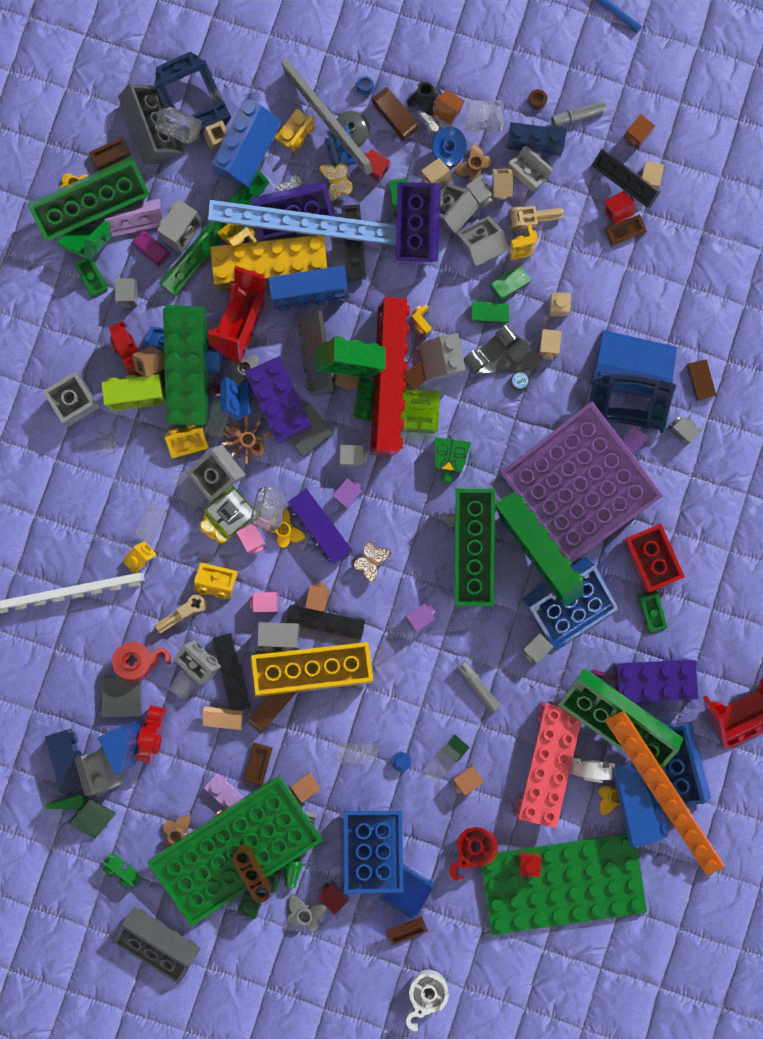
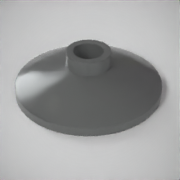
[336,111,370,146]

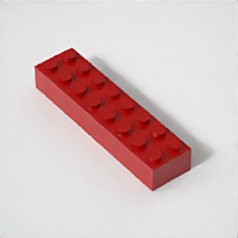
[370,297,410,457]

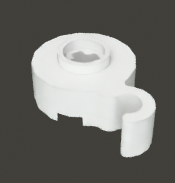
[569,758,615,783]
[406,970,449,1031]

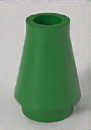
[284,858,303,888]

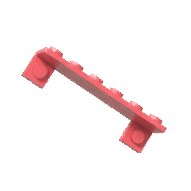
[514,701,581,828]

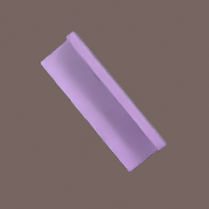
[105,199,164,237]

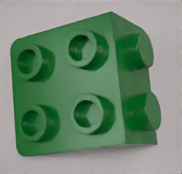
[58,220,112,261]

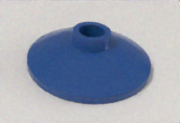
[432,126,467,165]

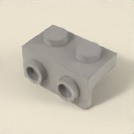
[506,145,553,192]

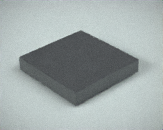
[290,404,333,457]
[101,678,142,718]

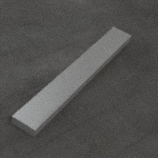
[282,59,373,176]

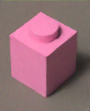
[237,523,266,554]
[250,592,278,612]

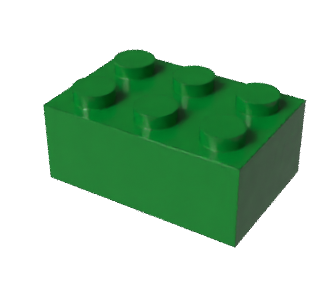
[315,336,385,379]

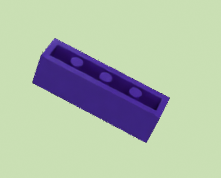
[288,488,353,565]

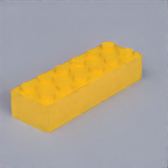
[211,235,328,290]
[250,642,373,697]

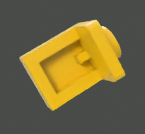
[411,305,432,337]
[122,542,156,574]

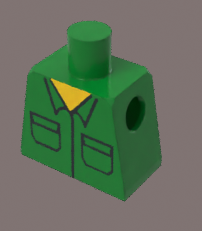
[434,437,471,483]

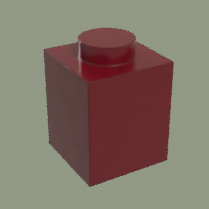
[318,880,349,915]

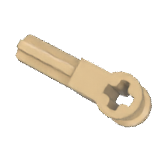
[508,206,564,231]
[155,595,207,633]

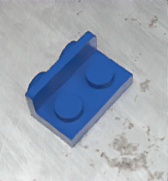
[325,125,356,167]
[221,377,251,421]

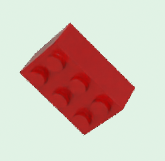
[622,524,685,593]

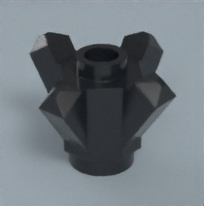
[407,82,442,116]

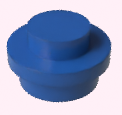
[356,76,374,95]
[392,752,411,772]

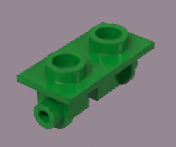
[353,380,376,421]
[101,853,141,889]

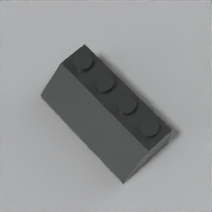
[118,84,184,164]
[298,310,334,396]
[113,906,201,984]

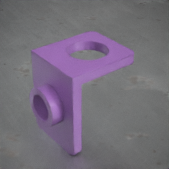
[621,426,648,454]

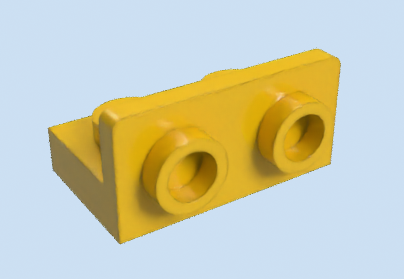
[275,109,316,153]
[217,224,257,247]
[509,225,538,260]
[165,425,209,459]
[194,562,238,600]

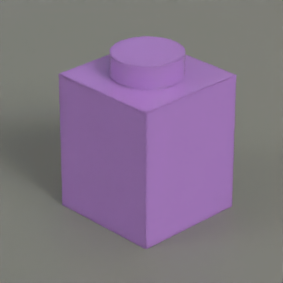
[332,478,362,510]
[406,603,437,632]

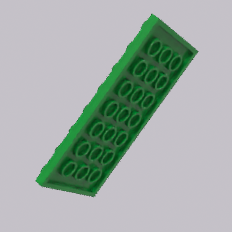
[147,775,323,926]
[481,833,647,935]

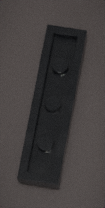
[591,149,661,208]
[341,204,366,281]
[286,605,365,639]
[212,633,251,711]

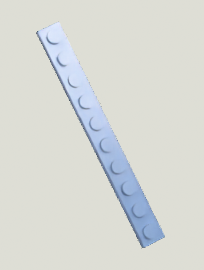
[208,200,397,246]

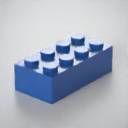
[268,265,349,311]

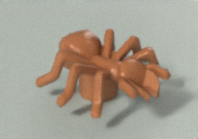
[221,416,271,464]

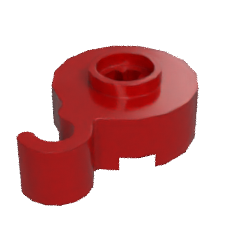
[109,321,141,376]
[112,642,172,683]
[135,705,166,764]
[449,827,498,881]

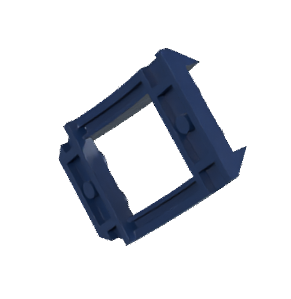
[154,52,231,143]
[589,374,677,433]

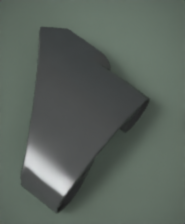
[464,323,539,374]

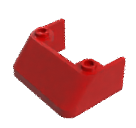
[207,266,266,363]
[703,678,763,749]

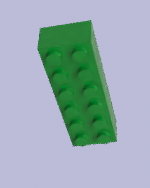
[28,157,150,242]
[163,305,209,425]
[454,488,495,606]
[495,491,585,607]
[558,668,683,769]

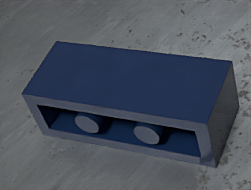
[506,122,567,156]
[45,728,83,793]

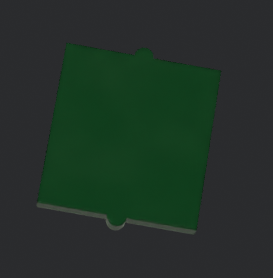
[68,798,116,838]

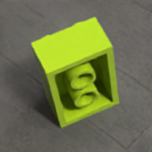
[101,373,166,412]

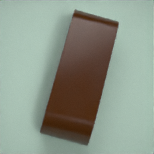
[371,87,419,141]
[246,692,297,734]
[233,844,271,903]

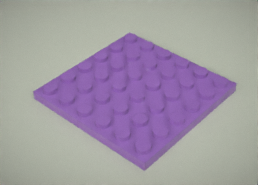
[500,402,664,563]

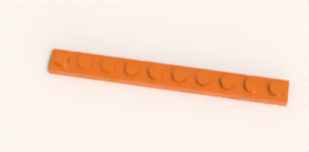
[606,711,724,875]

